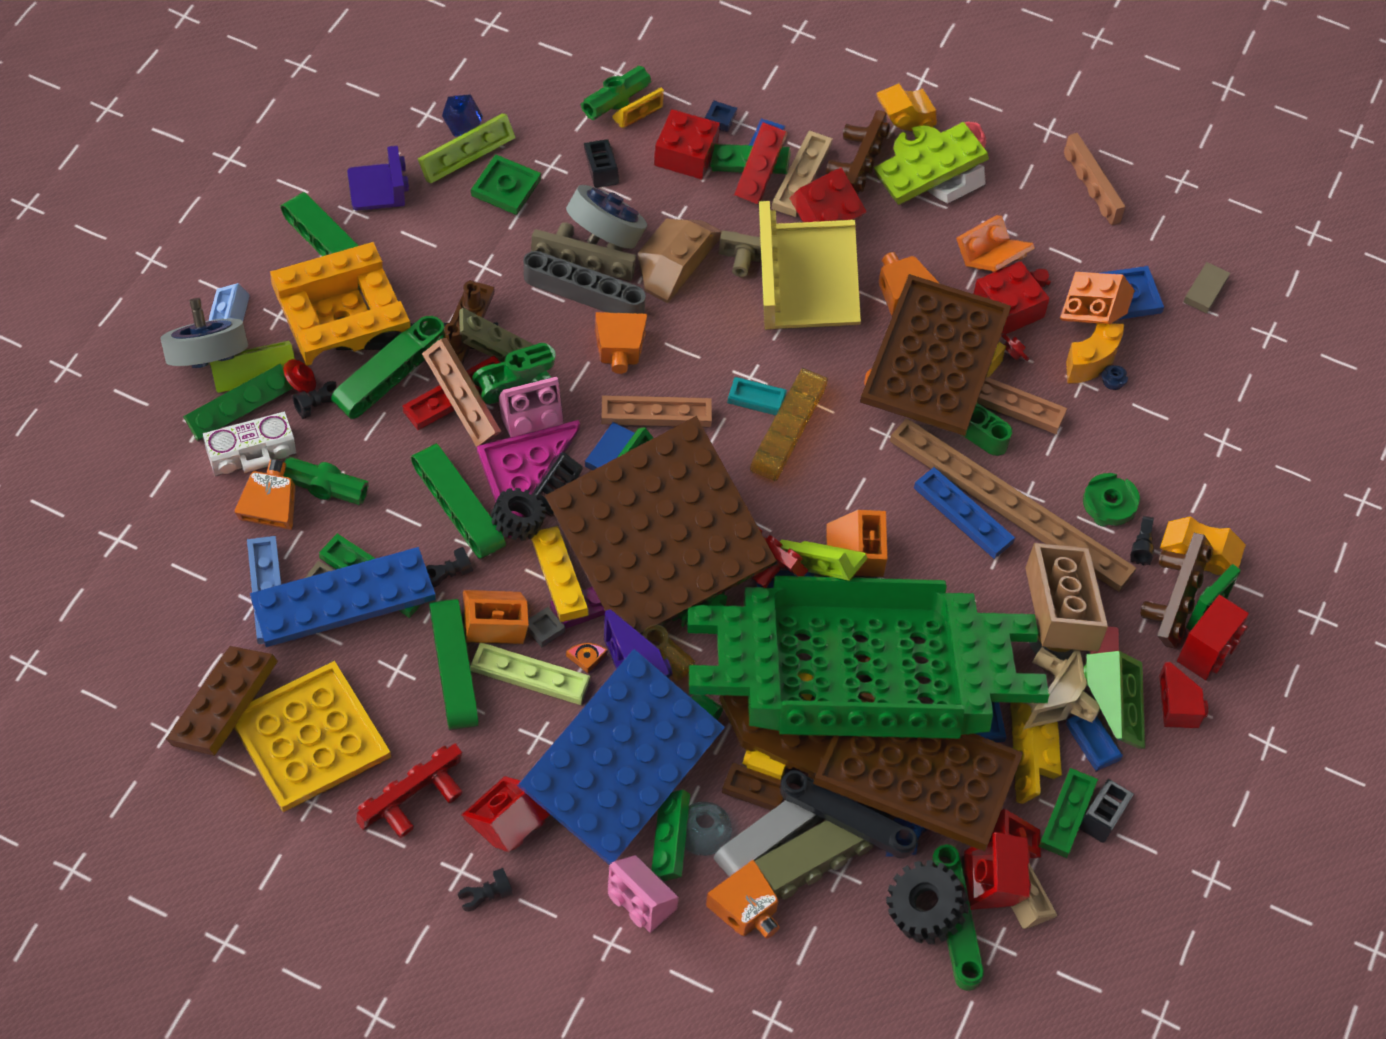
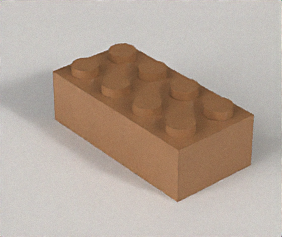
[1025,543,1108,652]

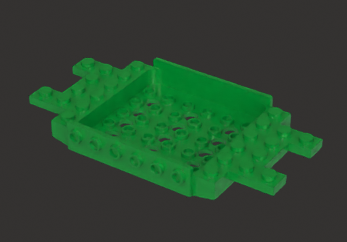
[687,576,1049,739]

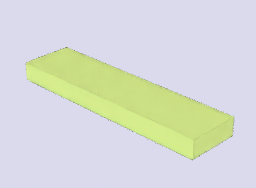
[470,643,591,705]

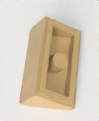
[1011,864,1057,929]

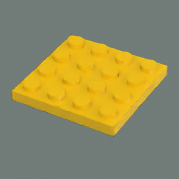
[234,661,391,812]

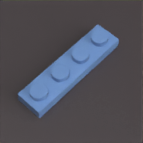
[247,536,281,644]

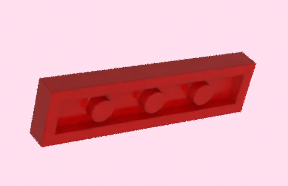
[402,355,500,430]

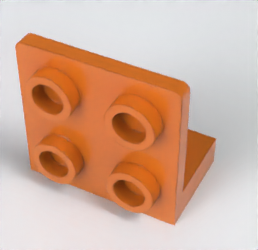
[956,215,1035,272]

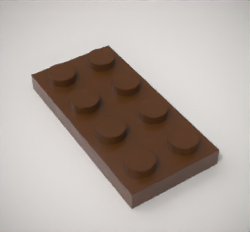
[166,646,278,756]

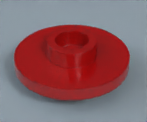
[1001,333,1030,362]
[283,359,316,394]

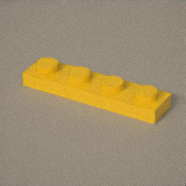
[531,526,588,622]

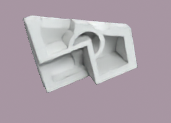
[927,164,985,203]

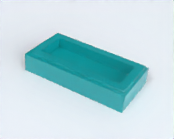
[727,377,787,417]

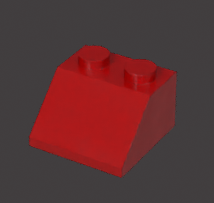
[461,776,550,852]
[964,832,1031,910]

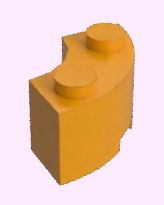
[876,83,937,131]
[1066,323,1124,383]
[1160,516,1246,575]

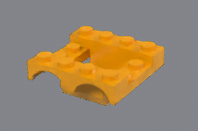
[270,242,410,366]

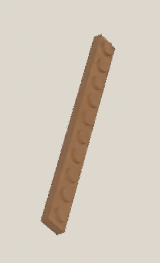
[890,418,1136,592]

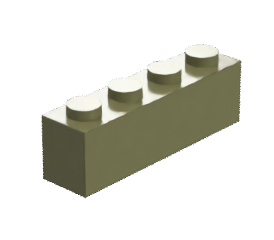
[754,820,873,900]

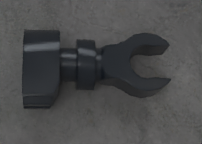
[292,381,336,419]
[1130,516,1154,565]
[426,547,473,588]
[458,868,513,912]

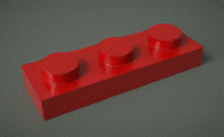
[734,122,788,205]

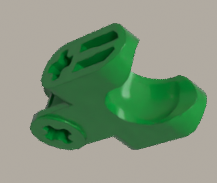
[472,343,556,404]

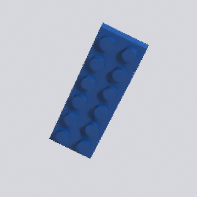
[250,547,436,647]

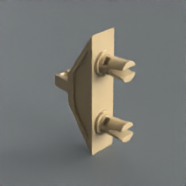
[1023,647,1100,729]

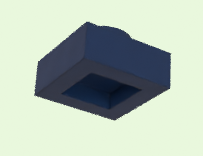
[705,100,737,132]

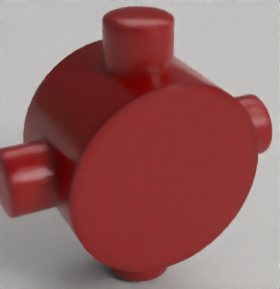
[1030,269,1051,287]

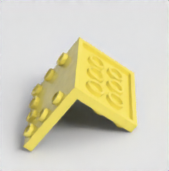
[759,201,861,329]

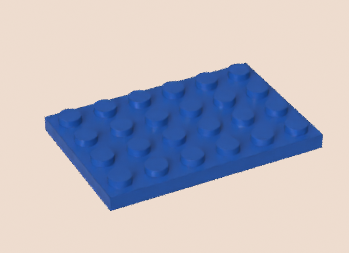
[517,649,725,865]

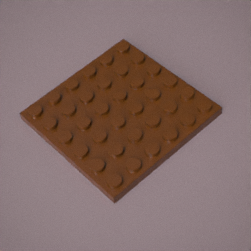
[545,416,777,635]

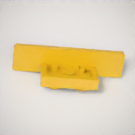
[1010,702,1062,804]

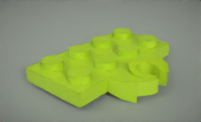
[874,122,989,205]

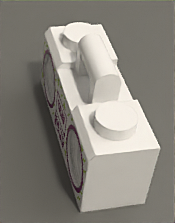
[203,411,296,476]

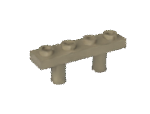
[531,222,636,281]
[719,230,762,277]

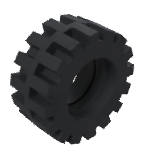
[491,488,546,541]

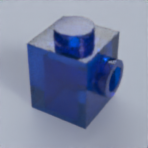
[442,94,483,137]

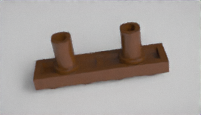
[826,110,890,195]
[444,280,495,365]
[1140,533,1213,649]

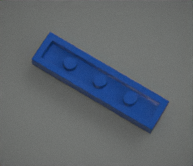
[914,467,1015,559]

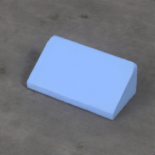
[208,283,249,321]

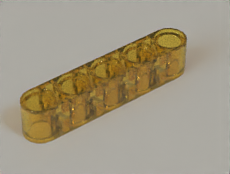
[750,368,828,482]

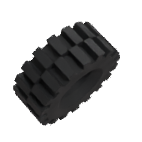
[886,860,969,944]

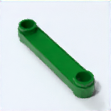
[931,844,984,991]

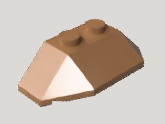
[638,219,722,303]

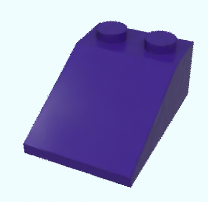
[604,609,672,678]

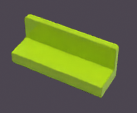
[209,341,295,393]
[780,539,867,580]

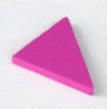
[477,420,580,538]

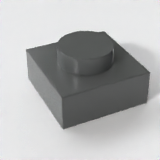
[527,607,565,648]

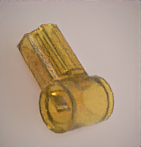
[643,624,695,681]

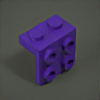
[347,146,409,211]

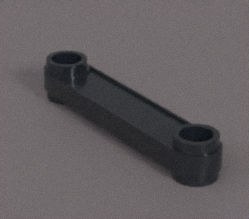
[780,770,917,859]

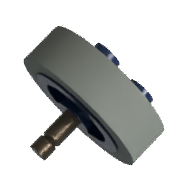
[566,185,647,248]
[160,298,248,368]

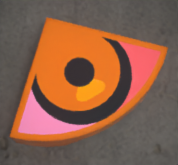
[566,643,607,673]

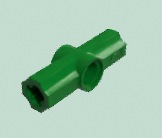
[581,65,651,120]
[283,457,369,505]

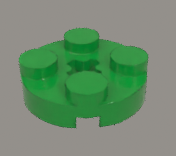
[1083,473,1140,527]

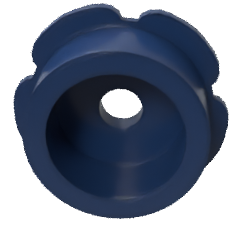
[1101,365,1128,390]

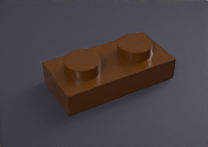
[722,763,789,811]

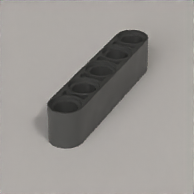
[523,251,646,314]

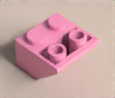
[499,377,563,437]
[608,855,678,933]

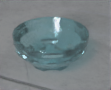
[685,801,732,856]

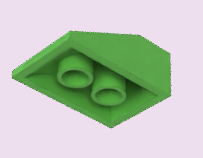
[1084,651,1145,749]

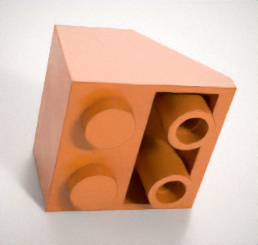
[1060,272,1135,324]
[826,510,887,577]
[463,590,529,644]

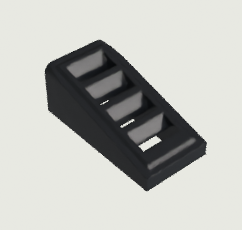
[583,139,619,188]
[531,452,583,516]
[1079,779,1134,843]

